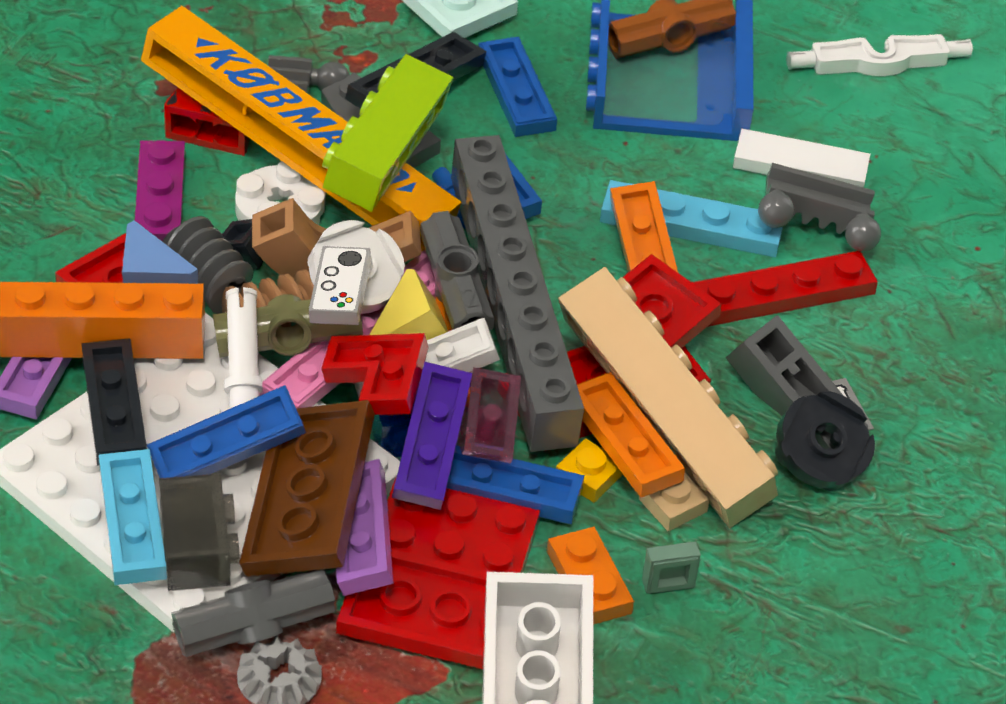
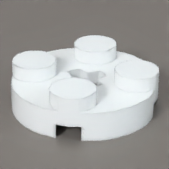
[235,161,326,225]
[307,220,405,314]

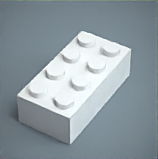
[482,572,593,704]

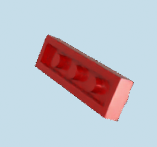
[692,251,878,327]

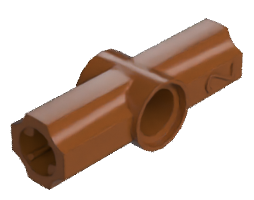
[608,0,737,59]

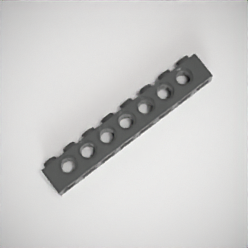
[451,135,584,452]

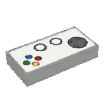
[309,246,371,325]

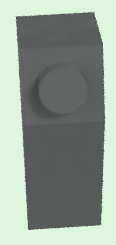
[726,315,869,450]

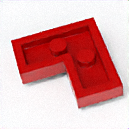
[321,333,429,415]

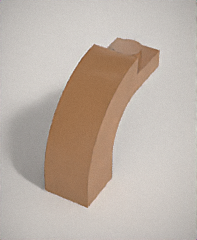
[252,198,421,279]

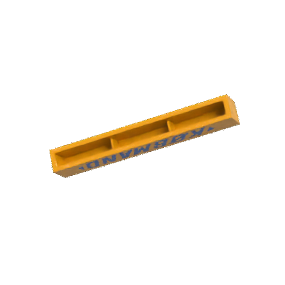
[141,6,462,252]

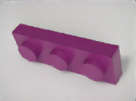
[135,140,185,241]

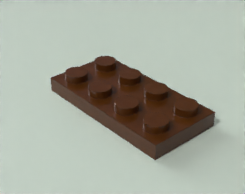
[239,400,375,577]

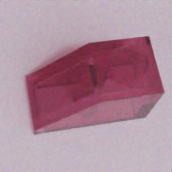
[457,367,521,463]

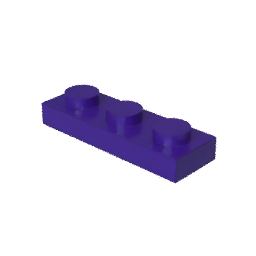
[392,362,473,510]

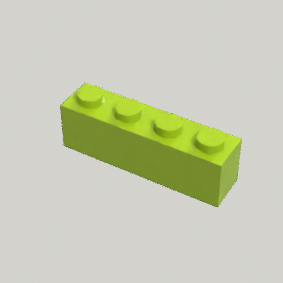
[322,54,454,212]

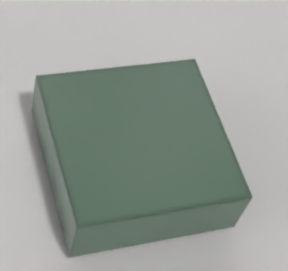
[642,541,701,594]

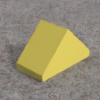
[369,269,449,340]

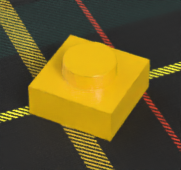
[556,438,623,503]

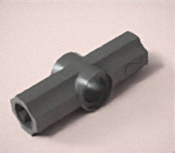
[420,211,494,330]
[171,569,335,657]

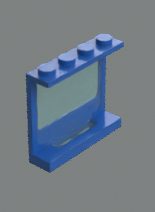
[586,0,753,141]

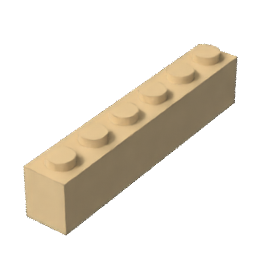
[558,267,778,529]

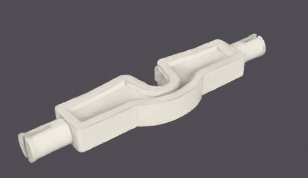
[786,34,973,76]

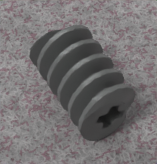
[162,216,254,314]

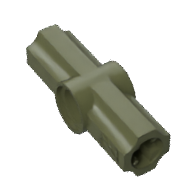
[213,294,363,358]

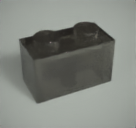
[159,473,240,591]

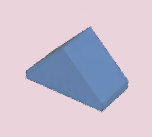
[122,220,198,284]

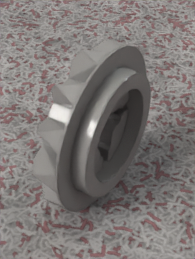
[237,635,322,704]

